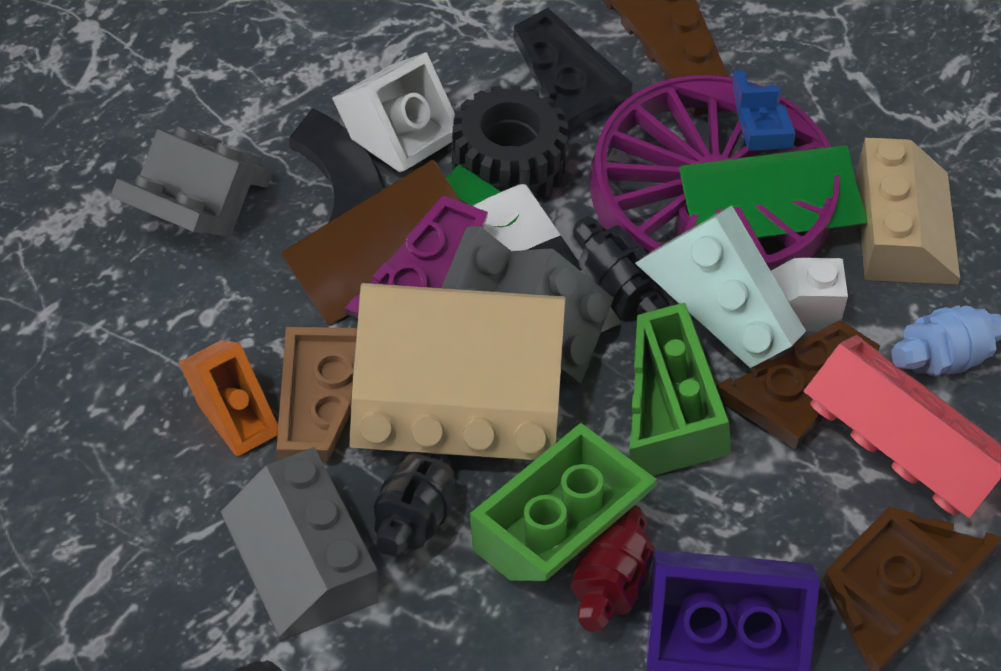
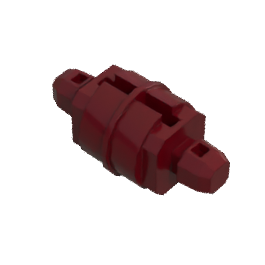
[570,505,655,632]

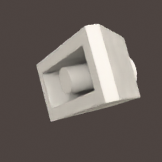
[771,258,848,332]

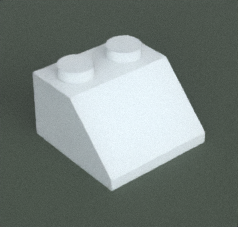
[332,52,455,172]

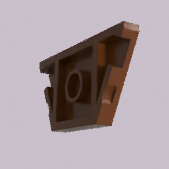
[823,506,1001,671]

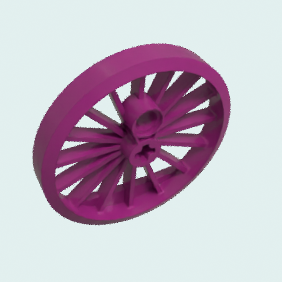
[589,75,839,271]

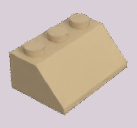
[856,137,960,285]

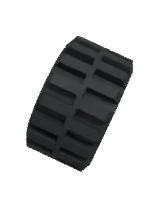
[452,85,568,200]

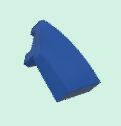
[732,70,796,151]

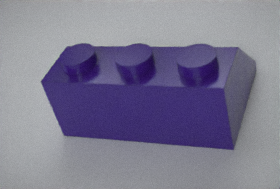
[646,549,820,671]

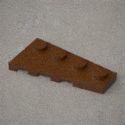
[603,0,729,116]

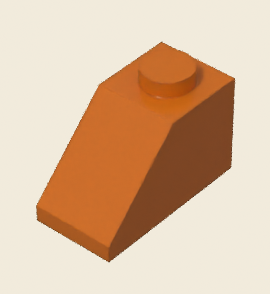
[178,340,278,456]

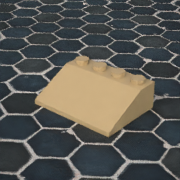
[350,283,565,460]

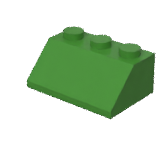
[470,423,657,581]

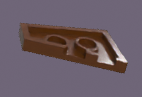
[716,320,880,449]

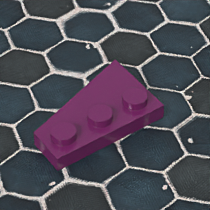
[344,195,488,318]

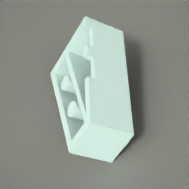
[635,206,806,368]

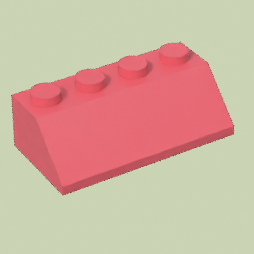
[804,335,1001,518]

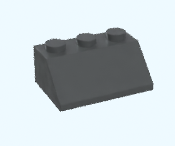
[221,447,378,642]

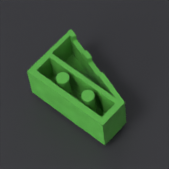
[629,302,731,476]

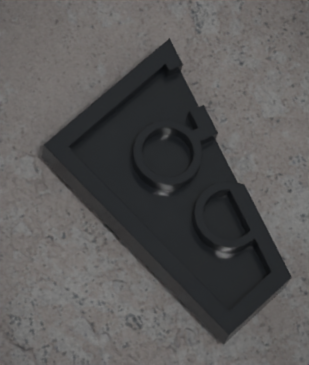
[513,7,633,132]

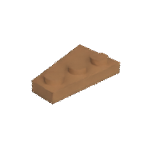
[276,327,357,462]

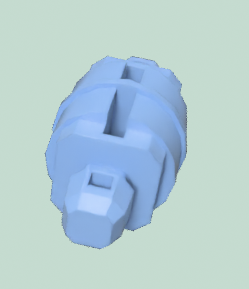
[891,305,1001,377]

